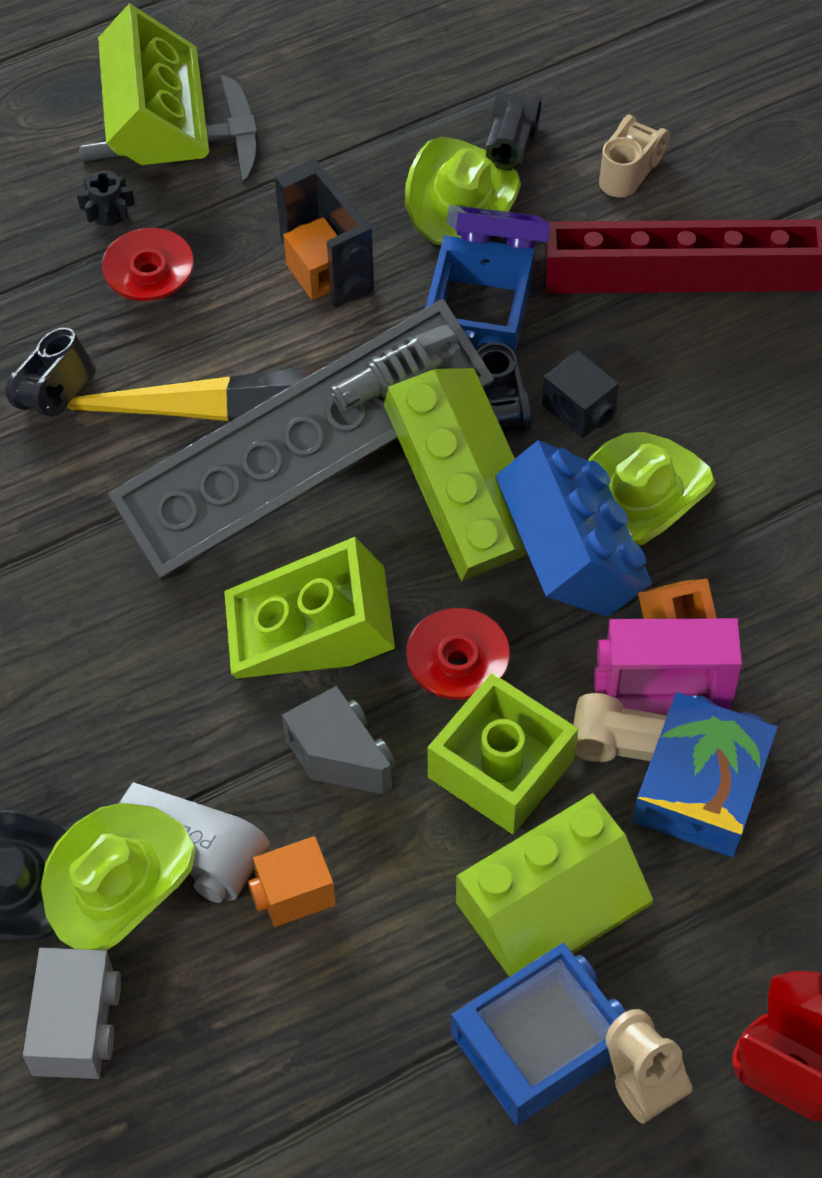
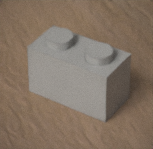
[23,948,121,1079]

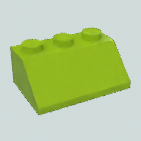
[456,793,653,977]

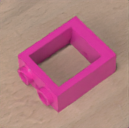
[594,618,742,715]

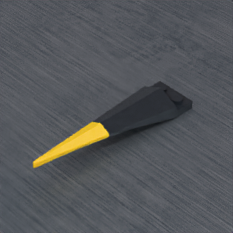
[67,364,402,448]

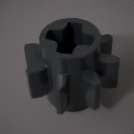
[77,171,135,227]

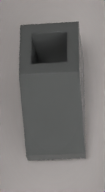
[282,686,395,795]

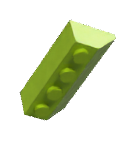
[98,3,209,165]
[384,368,528,582]

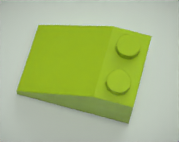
[224,537,395,679]

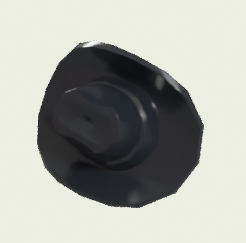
[0,809,67,941]

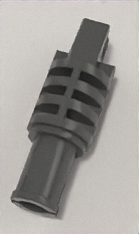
[329,324,460,415]

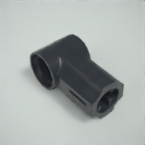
[486,92,541,171]

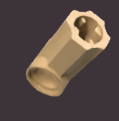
[573,693,667,762]

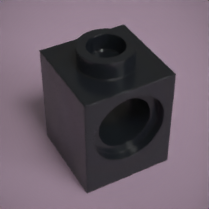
[542,351,619,438]

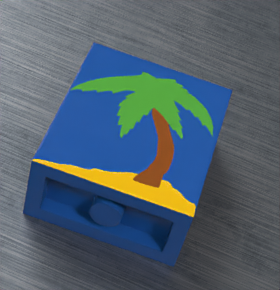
[631,692,778,858]

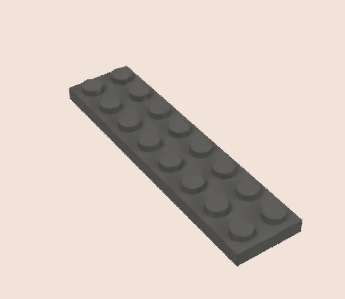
[108,298,494,580]

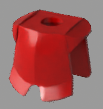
[732,971,822,1122]

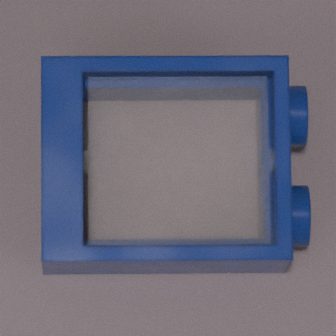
[451,942,626,1126]

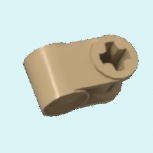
[599,114,670,197]
[606,1009,692,1124]

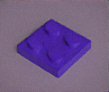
[446,205,550,249]

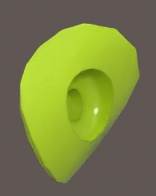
[405,137,521,245]
[588,432,716,545]
[41,802,197,951]

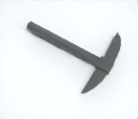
[79,75,257,183]

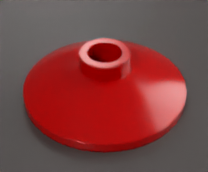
[102,228,194,301]
[406,608,510,700]

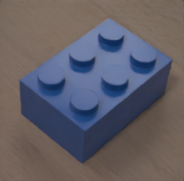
[495,440,652,617]

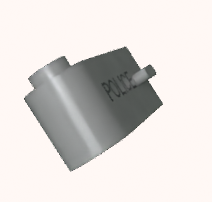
[119,782,270,903]

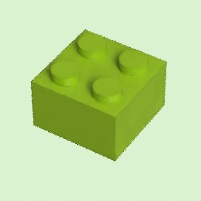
[428,673,579,835]

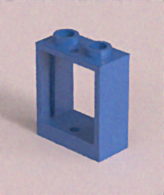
[425,235,535,355]

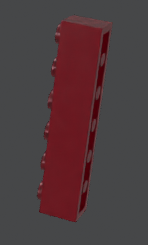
[544,219,822,293]

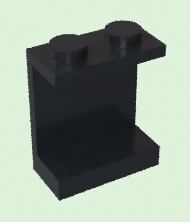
[275,158,374,308]

